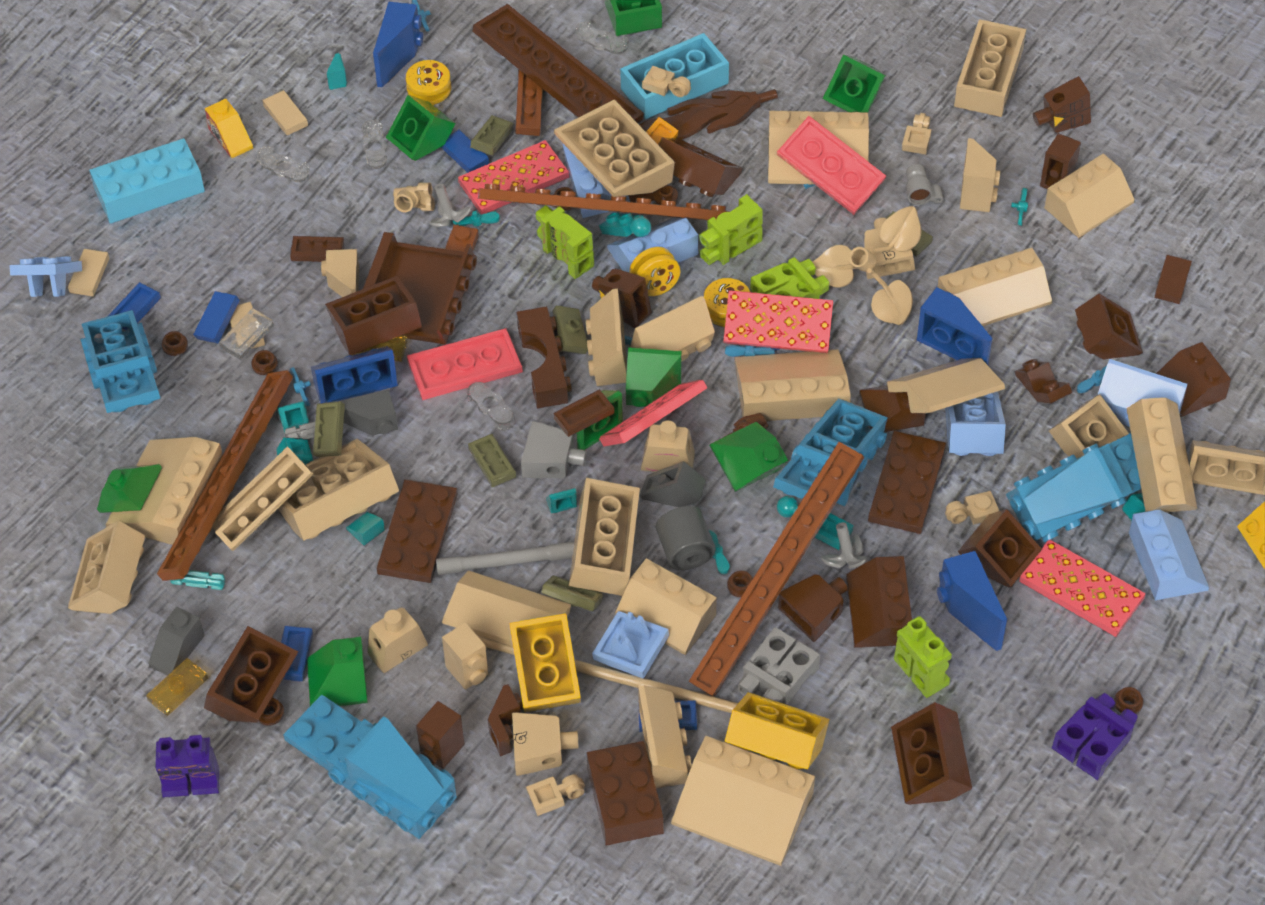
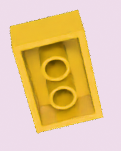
[509,613,581,713]
[725,692,830,770]

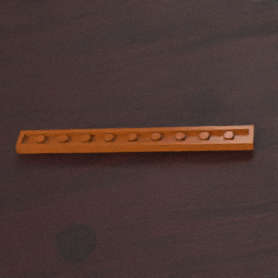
[478,184,730,220]
[157,370,293,581]
[689,442,864,697]

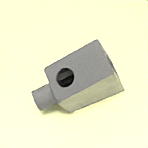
[521,421,587,479]

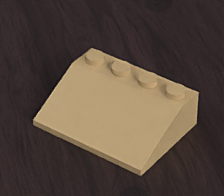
[554,100,675,197]
[768,111,869,184]
[734,349,851,421]
[106,437,223,545]
[278,439,399,541]
[671,736,815,866]

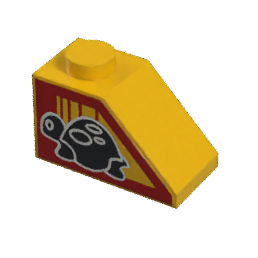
[204,99,253,158]

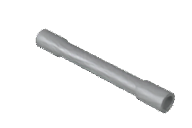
[436,542,574,575]

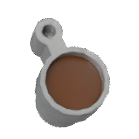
[906,164,943,205]

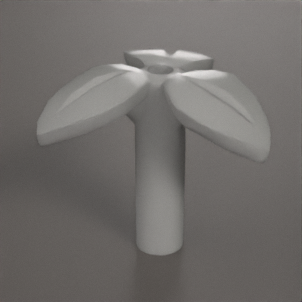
[430,184,471,227]
[821,522,868,569]

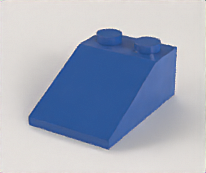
[373,2,423,87]
[917,287,993,365]
[937,551,1007,651]

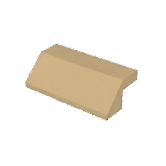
[887,358,1005,413]
[212,446,313,551]
[442,570,571,647]

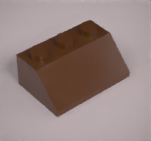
[659,137,743,197]
[325,276,422,355]
[846,556,912,648]
[204,626,298,723]
[891,702,972,805]

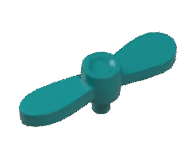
[1011,188,1028,226]
[453,211,500,227]
[709,530,730,574]

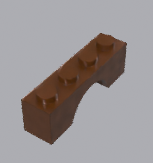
[516,306,572,409]

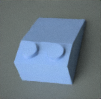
[945,391,1006,456]

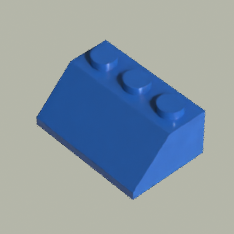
[311,346,398,403]

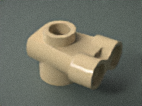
[393,182,435,212]

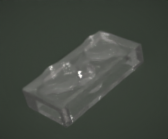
[219,308,274,360]

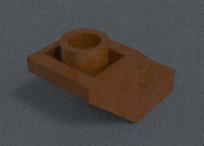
[1014,359,1072,403]
[488,684,523,757]

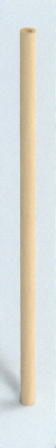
[477,635,738,713]

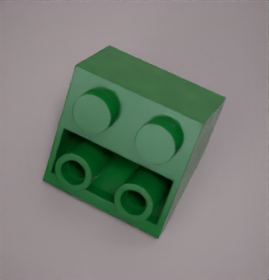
[605,0,662,36]

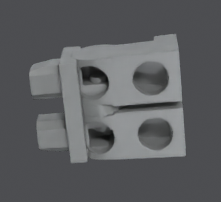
[738,627,820,705]

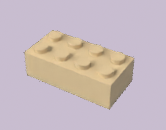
[954,19,1026,117]
[569,478,640,596]

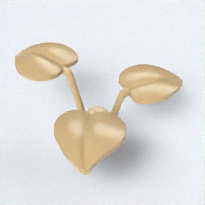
[812,206,921,325]

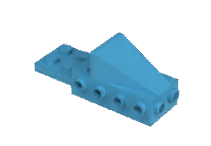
[80,310,161,413]
[773,398,887,506]
[1006,433,1141,542]
[283,694,457,839]

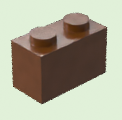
[1040,133,1081,189]
[416,701,465,769]

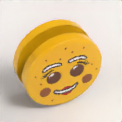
[405,60,451,105]
[629,247,681,296]
[704,278,750,327]

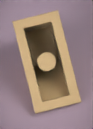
[321,249,359,297]

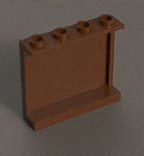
[363,232,477,345]

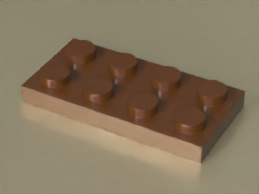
[868,431,946,534]
[377,479,458,583]

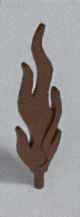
[639,89,778,139]

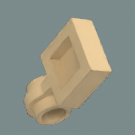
[642,66,691,97]
[902,113,931,155]
[945,491,999,525]
[526,774,585,816]

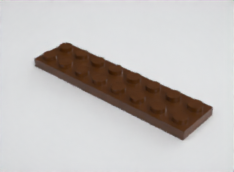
[472,4,644,123]

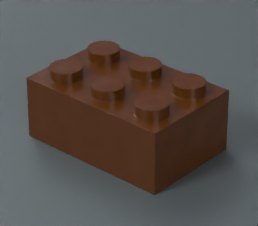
[586,741,664,846]

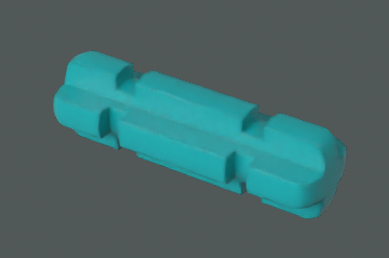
[170,570,225,590]

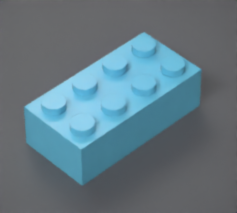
[620,33,729,119]
[89,138,205,224]

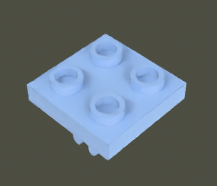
[10,256,82,297]
[592,611,669,679]

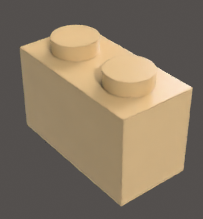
[442,622,488,690]

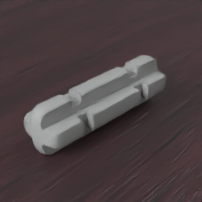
[285,421,315,440]

